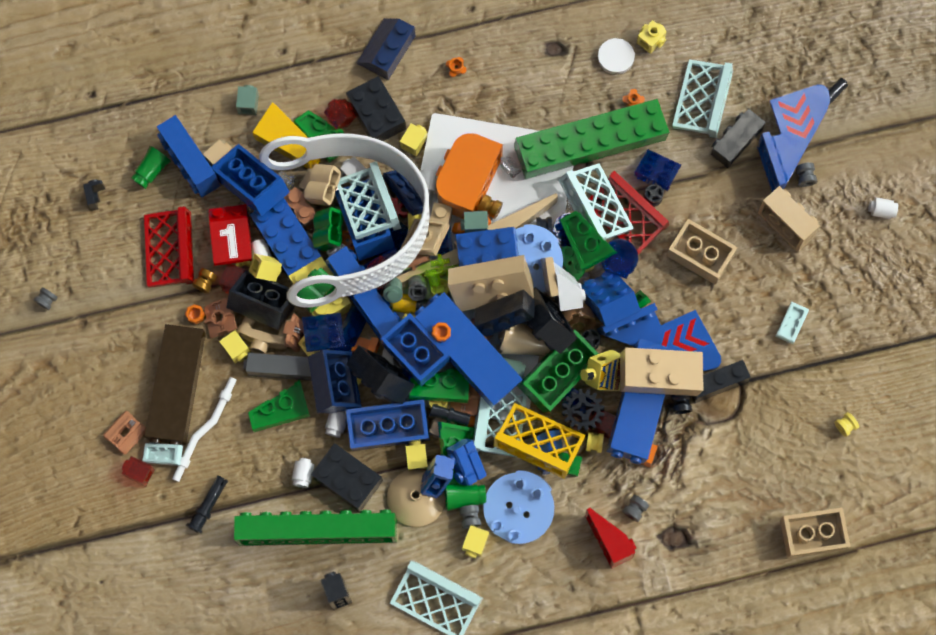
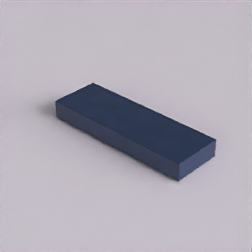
[382,170,423,216]

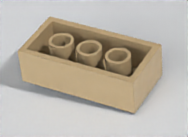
[448,255,534,311]
[620,347,703,396]

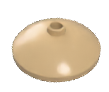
[387,469,446,527]

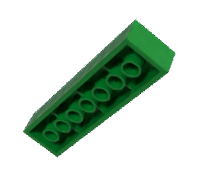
[514,99,670,179]
[234,510,397,546]

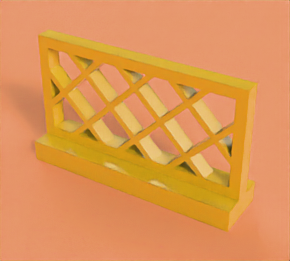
[494,403,586,479]

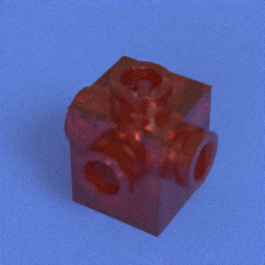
[324,99,358,129]

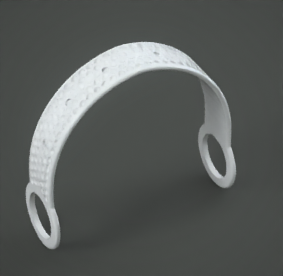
[259,134,429,307]

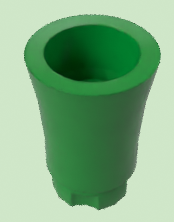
[131,146,171,189]
[445,484,486,511]

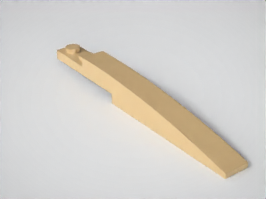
[396,193,558,291]

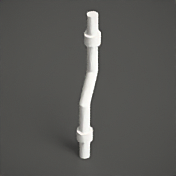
[172,377,237,482]

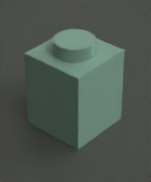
[236,85,259,115]
[461,211,488,233]

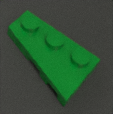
[294,110,345,163]
[560,211,617,271]
[409,368,469,403]
[248,380,310,432]
[438,422,475,485]

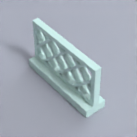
[672,59,733,138]
[337,161,401,240]
[558,163,634,240]
[473,390,527,458]
[390,560,483,635]

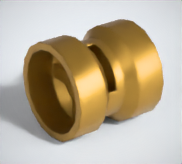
[478,194,503,219]
[192,268,218,294]

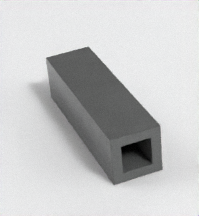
[243,353,312,381]

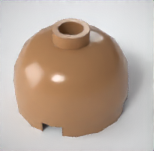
[562,303,596,333]

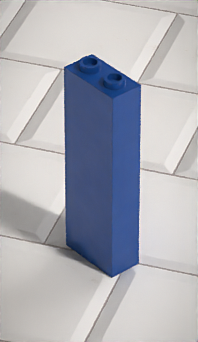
[415,292,523,408]
[606,338,677,464]

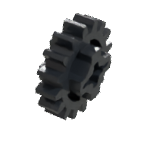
[562,389,605,432]

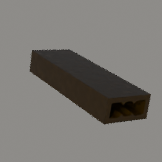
[145,324,206,445]

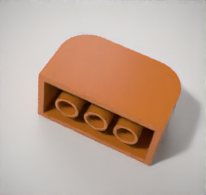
[436,133,503,219]

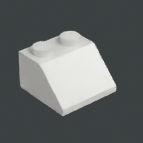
[554,263,586,311]

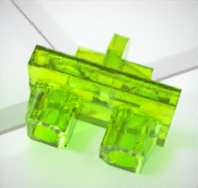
[423,254,459,287]

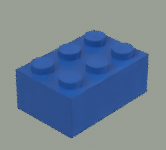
[456,227,519,267]
[581,270,641,327]
[381,313,450,386]

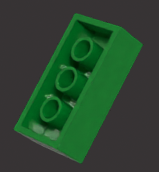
[517,329,599,413]

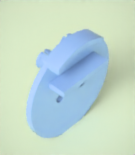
[516,224,563,292]
[483,470,554,544]

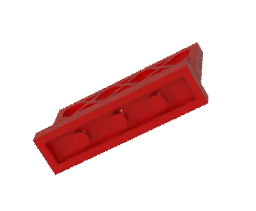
[588,171,669,256]
[144,206,194,288]

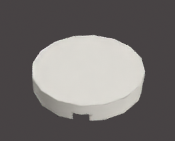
[598,38,635,74]

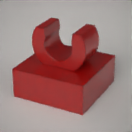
[391,198,408,222]

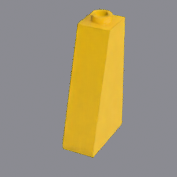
[252,103,321,169]

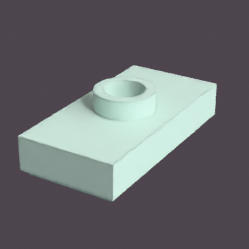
[775,302,809,344]
[142,443,183,465]

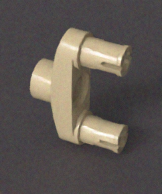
[237,316,287,354]

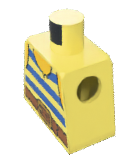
[580,350,620,391]

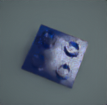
[634,149,681,191]
[302,312,345,352]

